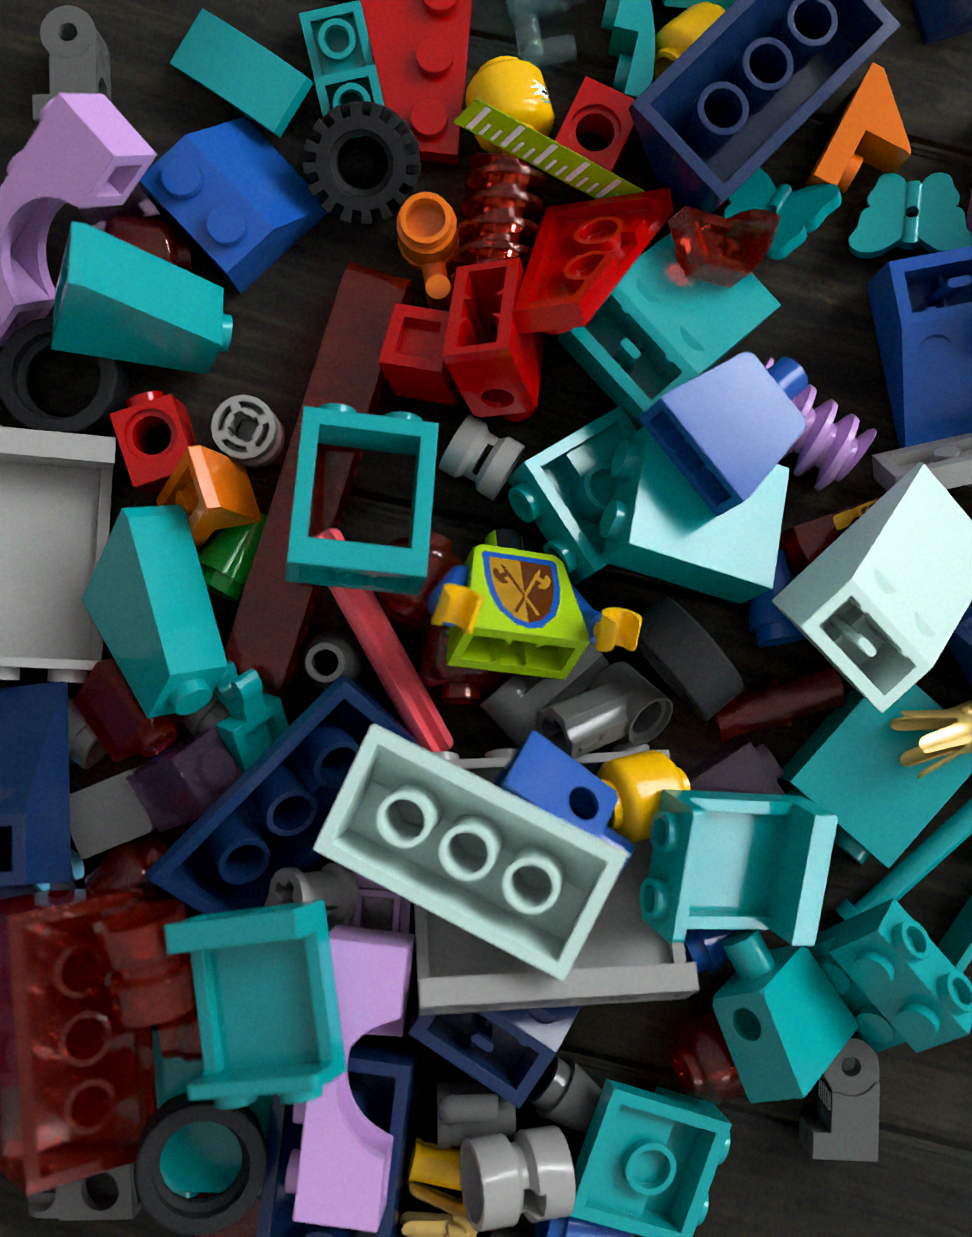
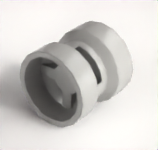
[211,395,285,468]
[438,413,525,501]

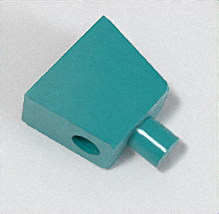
[712,929,859,1103]

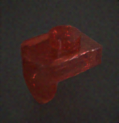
[667,206,781,288]

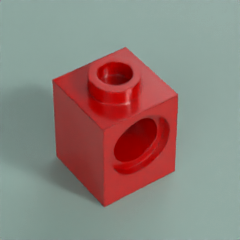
[555,76,636,191]
[378,303,459,406]
[109,391,198,495]

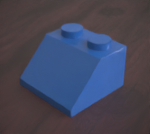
[139,117,328,294]

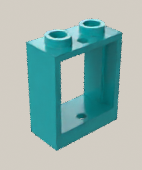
[286,403,439,596]

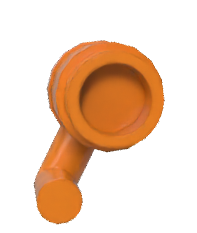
[396,192,459,310]

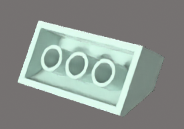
[313,724,628,982]

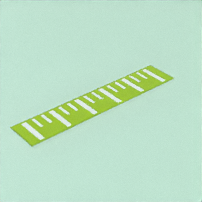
[453,98,645,199]

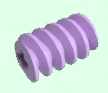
[763,357,877,491]

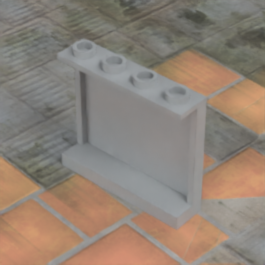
[0,427,116,683]
[414,743,699,1016]

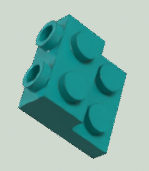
[507,405,638,585]
[805,898,972,1053]
[569,1079,732,1237]

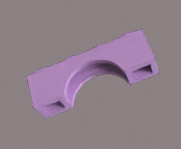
[0,93,157,347]
[285,925,416,1232]

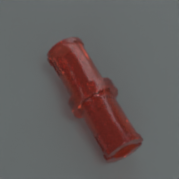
[713,666,846,742]

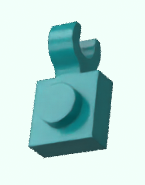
[214,661,289,779]

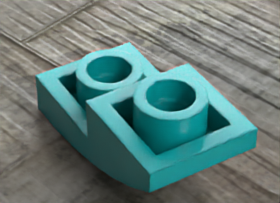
[299,0,385,139]
[601,0,655,99]
[169,8,314,138]

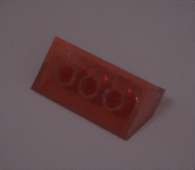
[0,887,157,1196]

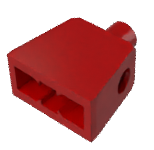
[442,257,543,422]

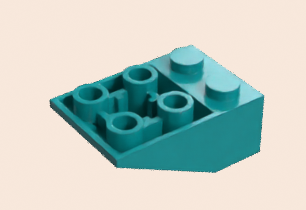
[557,217,781,430]

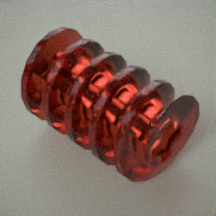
[450,153,546,287]

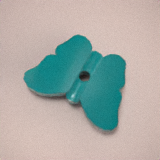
[723,167,842,260]
[848,172,972,259]

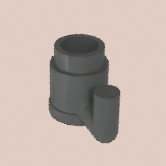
[437,1080,516,1149]

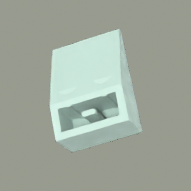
[771,461,972,713]

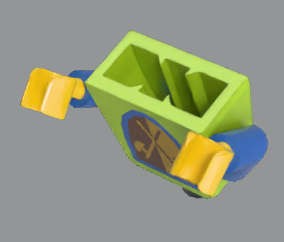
[427,528,642,680]

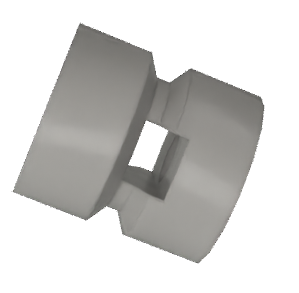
[459,1125,576,1232]

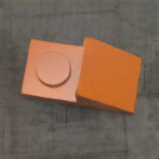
[803,62,911,193]
[156,445,261,553]

